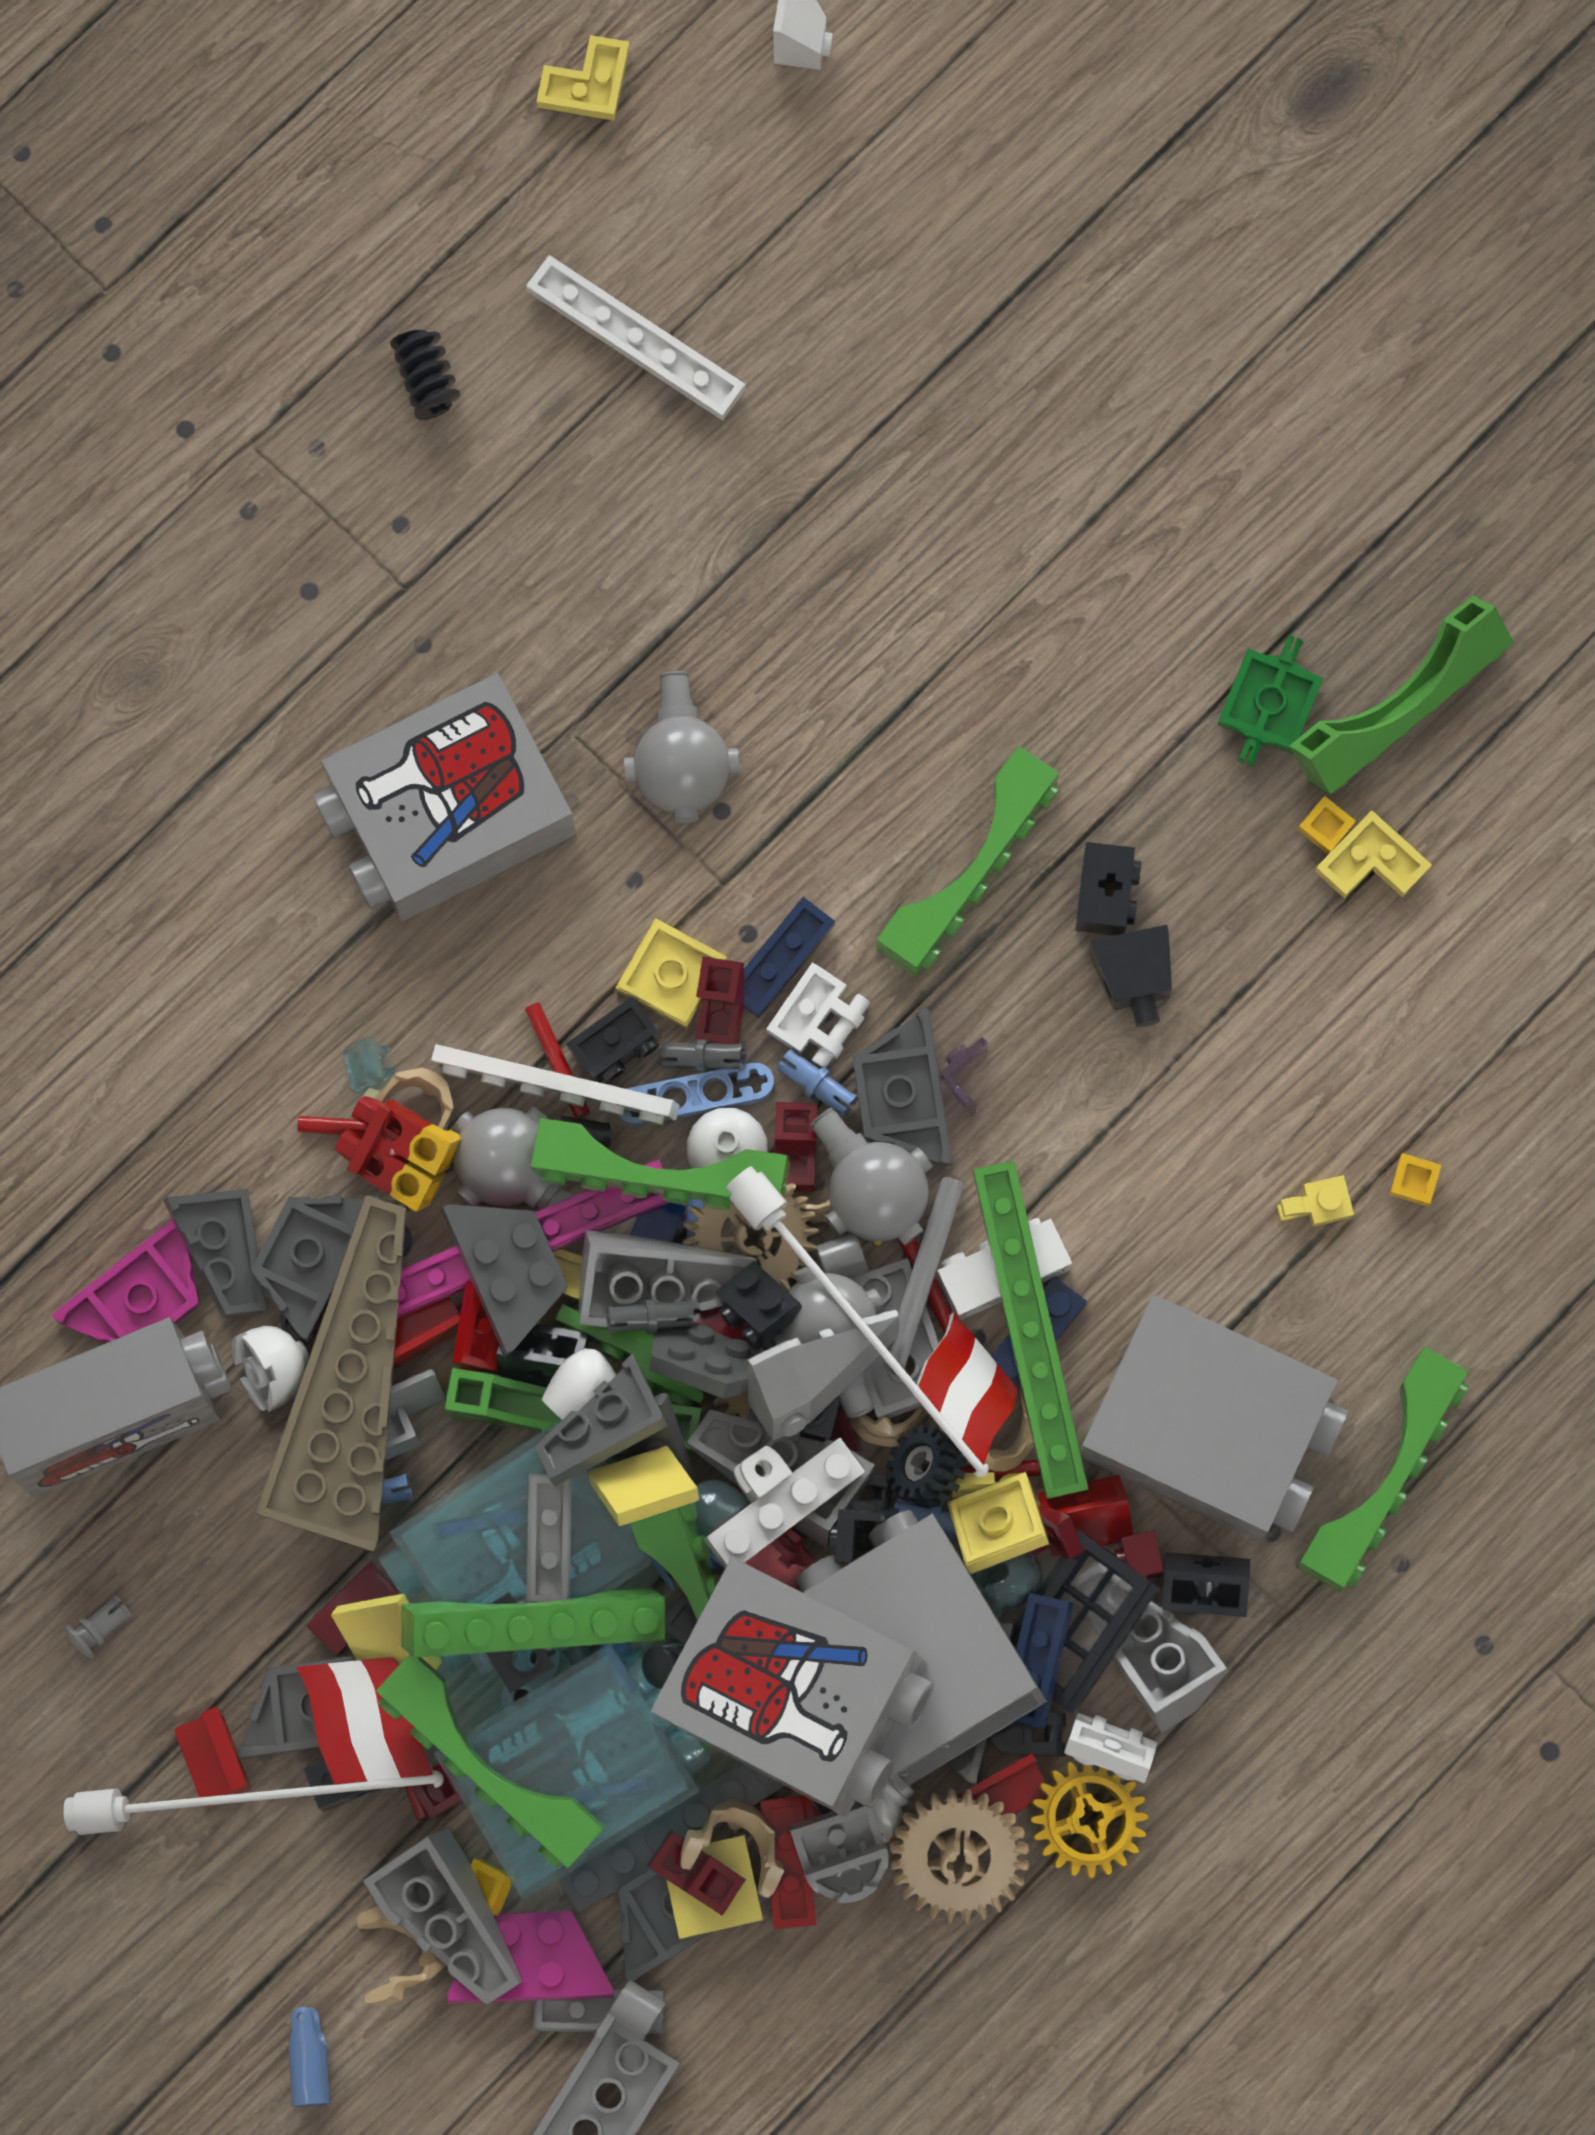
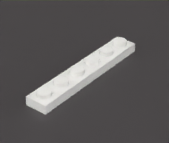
[526,255,746,421]
[431,1044,680,1125]

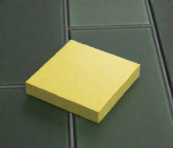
[615,918,727,1030]
[588,1446,699,1526]
[947,1472,1049,1574]
[331,1594,442,1670]
[667,1835,763,1939]

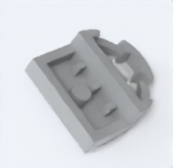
[789,1803,888,1903]

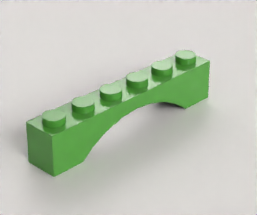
[1289,595,1514,794]
[876,746,1060,977]
[531,1118,791,1210]
[1297,1346,1469,1593]
[445,1368,703,1457]
[631,1502,719,1747]
[401,1587,665,1658]
[376,1654,605,1868]

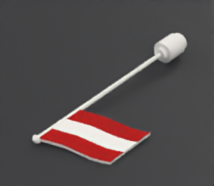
[726,1166,1018,1477]
[64,1657,444,1835]

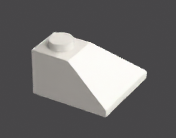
[773,0,833,70]

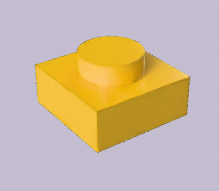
[1297,796,1356,854]
[1389,1153,1442,1207]
[471,1858,515,1916]

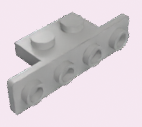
[279,1369,445,1461]

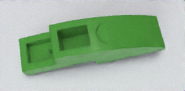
[555,1304,705,1409]

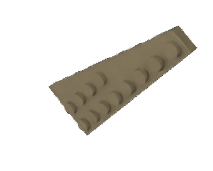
[256,1195,407,1553]

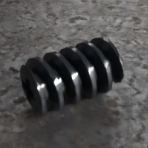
[390,330,461,420]

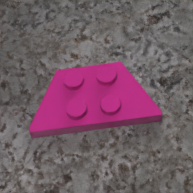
[52,1219,201,1344]
[447,1911,614,2004]

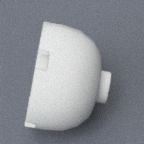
[686,1108,768,1169]
[231,1326,309,1412]

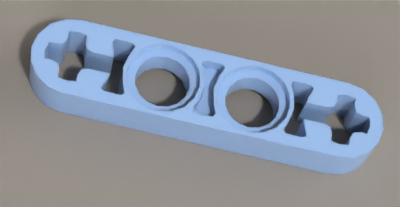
[617,1063,774,1127]

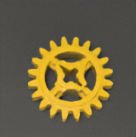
[1029,1762,1148,1878]

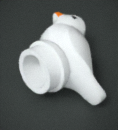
[873,1778,915,1844]

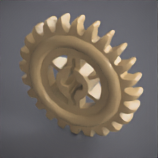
[682,1183,819,1291]
[889,1789,1029,1924]

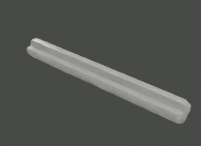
[883,1177,963,1368]

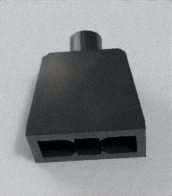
[1089,925,1172,1027]

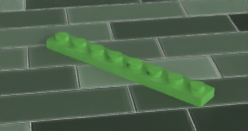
[972,1161,1088,1499]

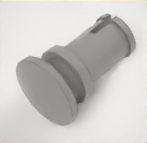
[64,1595,132,1660]

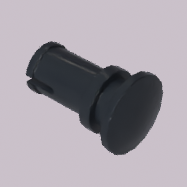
[642,1645,685,1689]

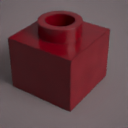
[1114,1530,1164,1579]

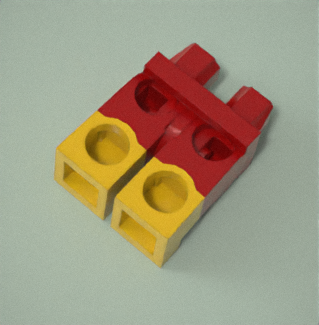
[334,1096,461,1212]

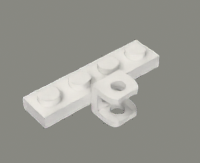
[704,1438,865,1569]

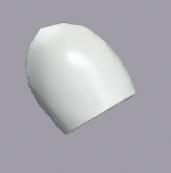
[541,1348,616,1420]

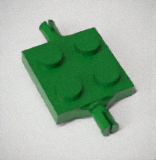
[1217,635,1324,766]

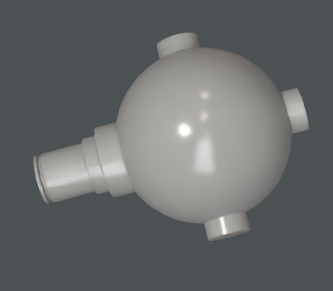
[624,671,740,823]
[452,1106,572,1210]
[810,1107,933,1246]
[773,1266,885,1418]

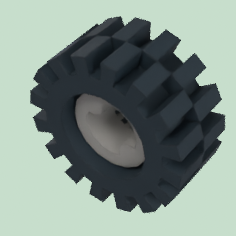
[886,1425,967,1508]

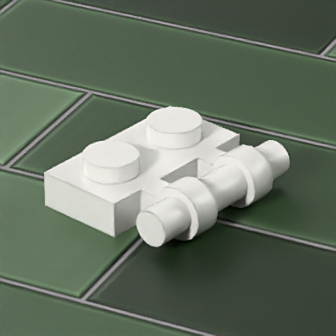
[766,962,870,1069]
[1064,1713,1158,1783]

